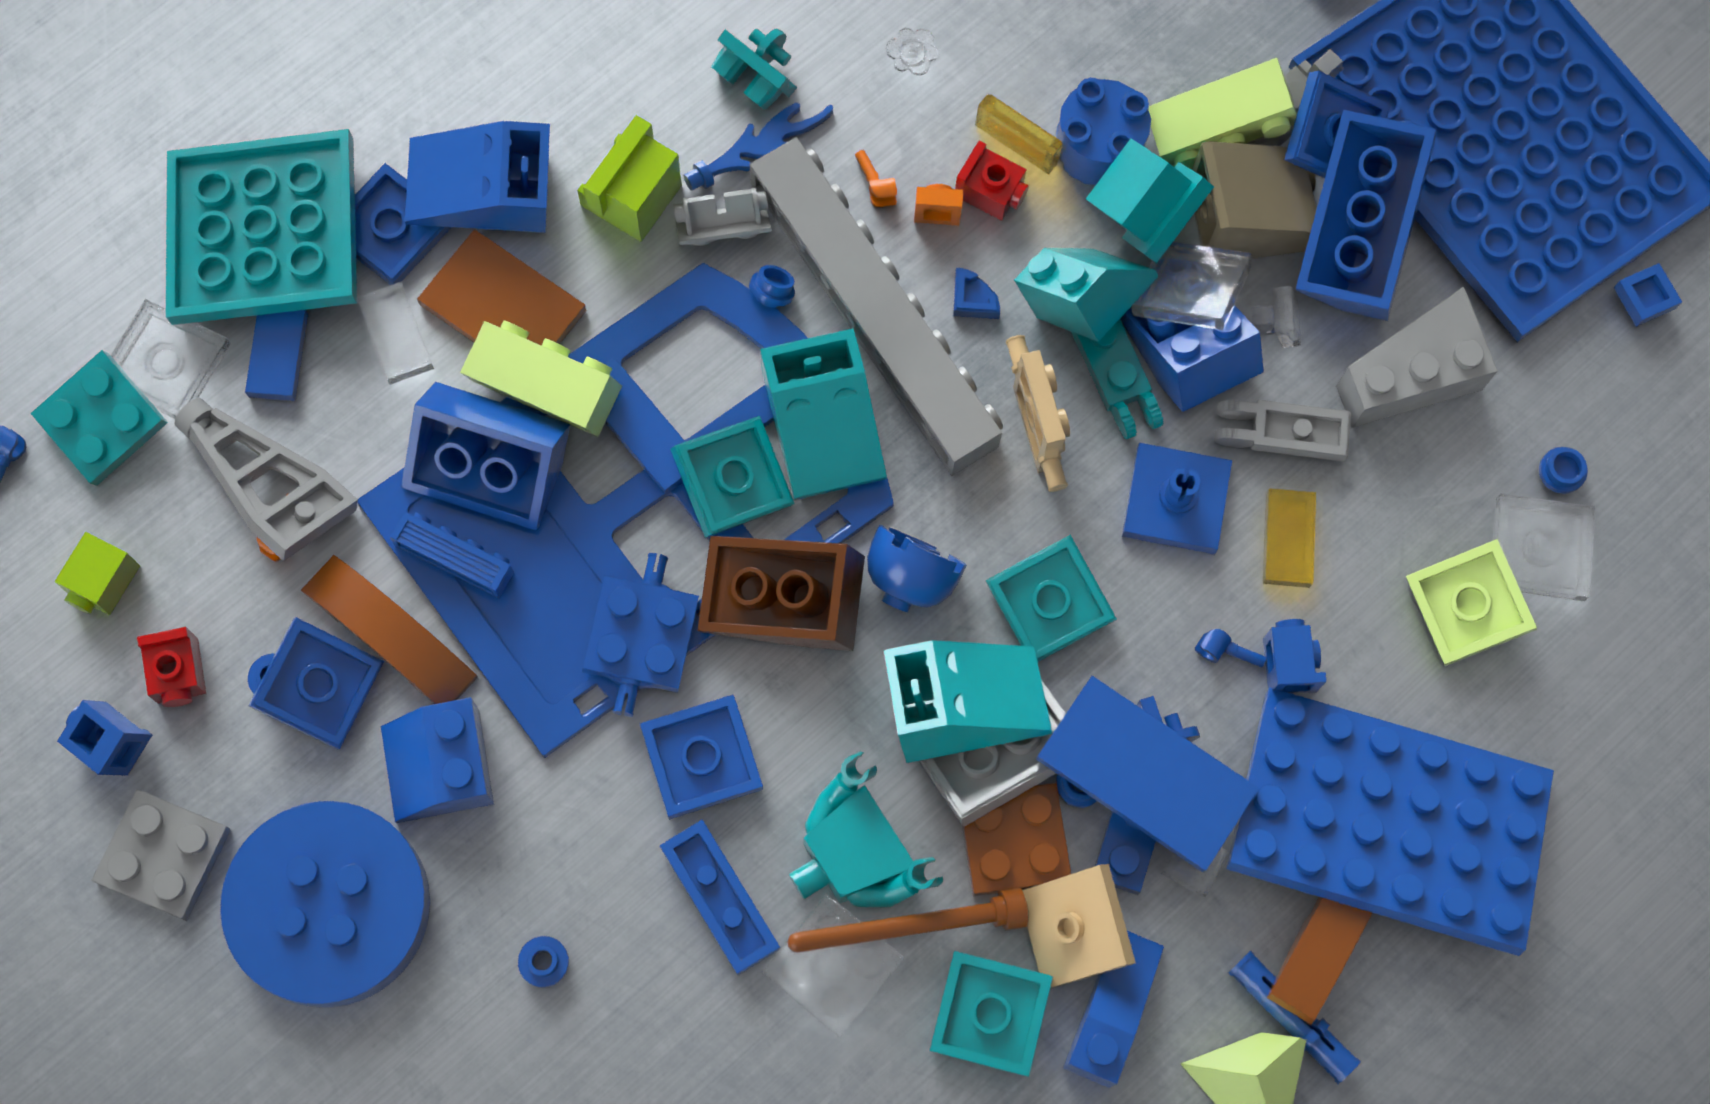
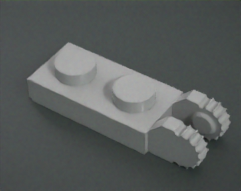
[1214,400,1351,462]

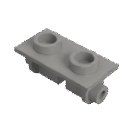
[673,188,772,246]

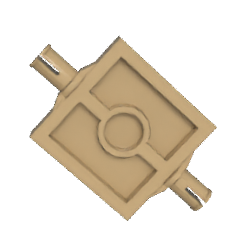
[1006,335,1070,492]

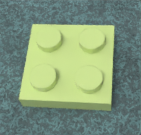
[1406,539,1537,666]

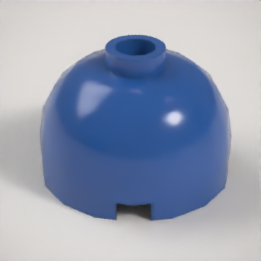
[867,525,967,612]

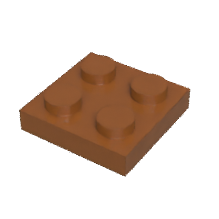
[962,783,1071,896]

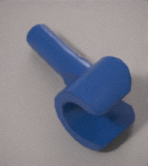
[0,426,27,483]
[1195,629,1266,668]

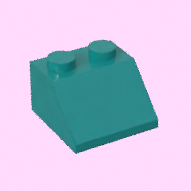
[1014,248,1159,342]

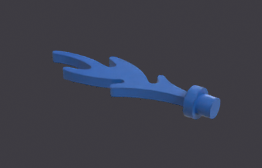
[683,102,833,191]

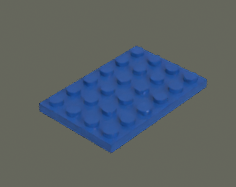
[1226,687,1554,956]

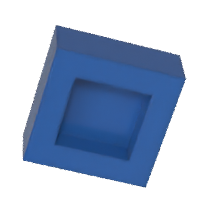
[1613,263,1682,327]

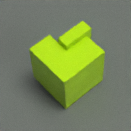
[577,115,682,242]

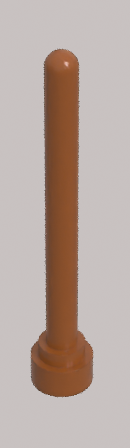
[787,888,1028,953]

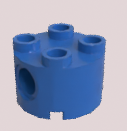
[1054,77,1151,186]

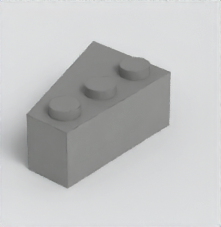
[1336,287,1498,428]

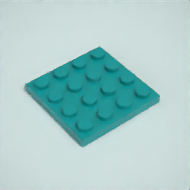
[166,129,357,325]

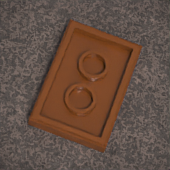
[417,229,587,345]

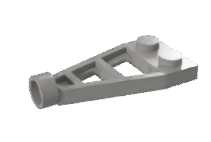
[174,398,358,561]

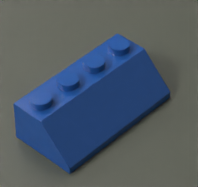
[1296,110,1436,321]

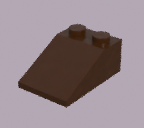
[698,536,865,651]

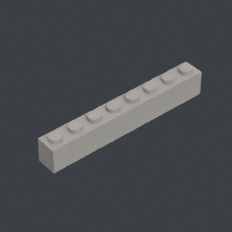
[750,137,1003,476]

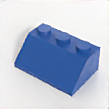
[401,382,571,530]

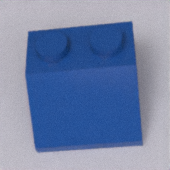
[381,697,494,823]

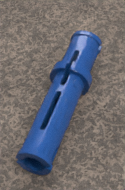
[1228,950,1361,1084]

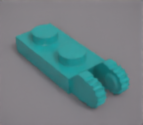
[1071,319,1164,440]

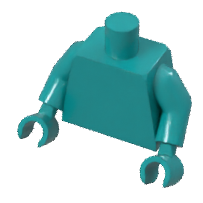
[789,752,943,908]

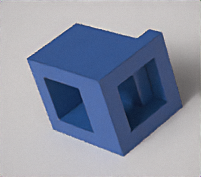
[1263,619,1327,694]
[57,700,153,776]

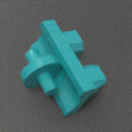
[711,28,797,110]

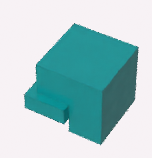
[1086,139,1214,263]

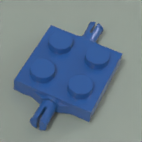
[582,553,699,717]

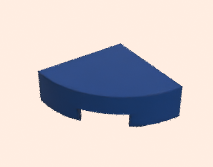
[953,267,1000,319]

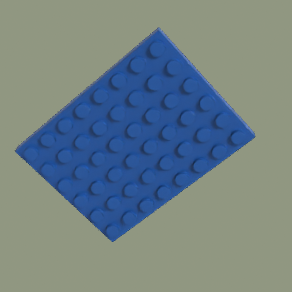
[1289,0,1710,342]

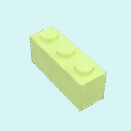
[1148,58,1297,169]
[460,320,622,437]

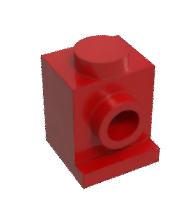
[955,140,1029,221]
[137,627,207,707]

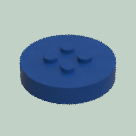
[220,801,430,1008]

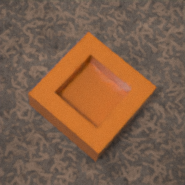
[914,184,963,226]

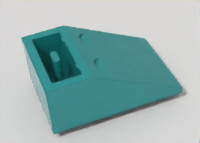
[760,328,887,500]
[884,640,1053,763]

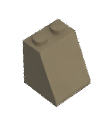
[1192,141,1317,266]

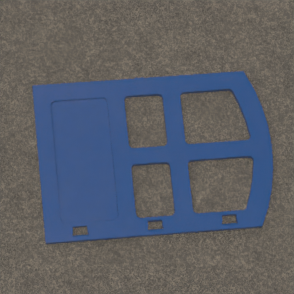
[358,263,894,758]

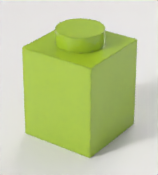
[54,531,140,615]

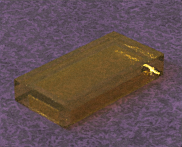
[975,93,1063,175]
[1262,488,1316,588]

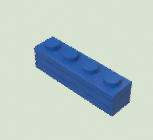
[390,511,514,598]

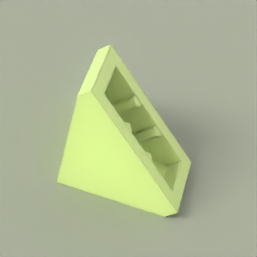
[1180,1032,1306,1104]

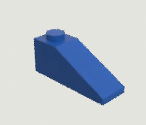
[1063,931,1164,1088]

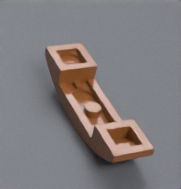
[301,555,478,704]

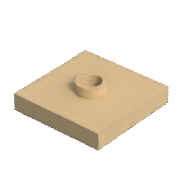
[1022,864,1136,989]

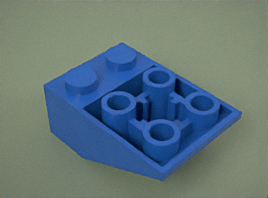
[405,121,550,233]
[1120,254,1264,412]

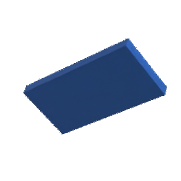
[1036,676,1259,873]

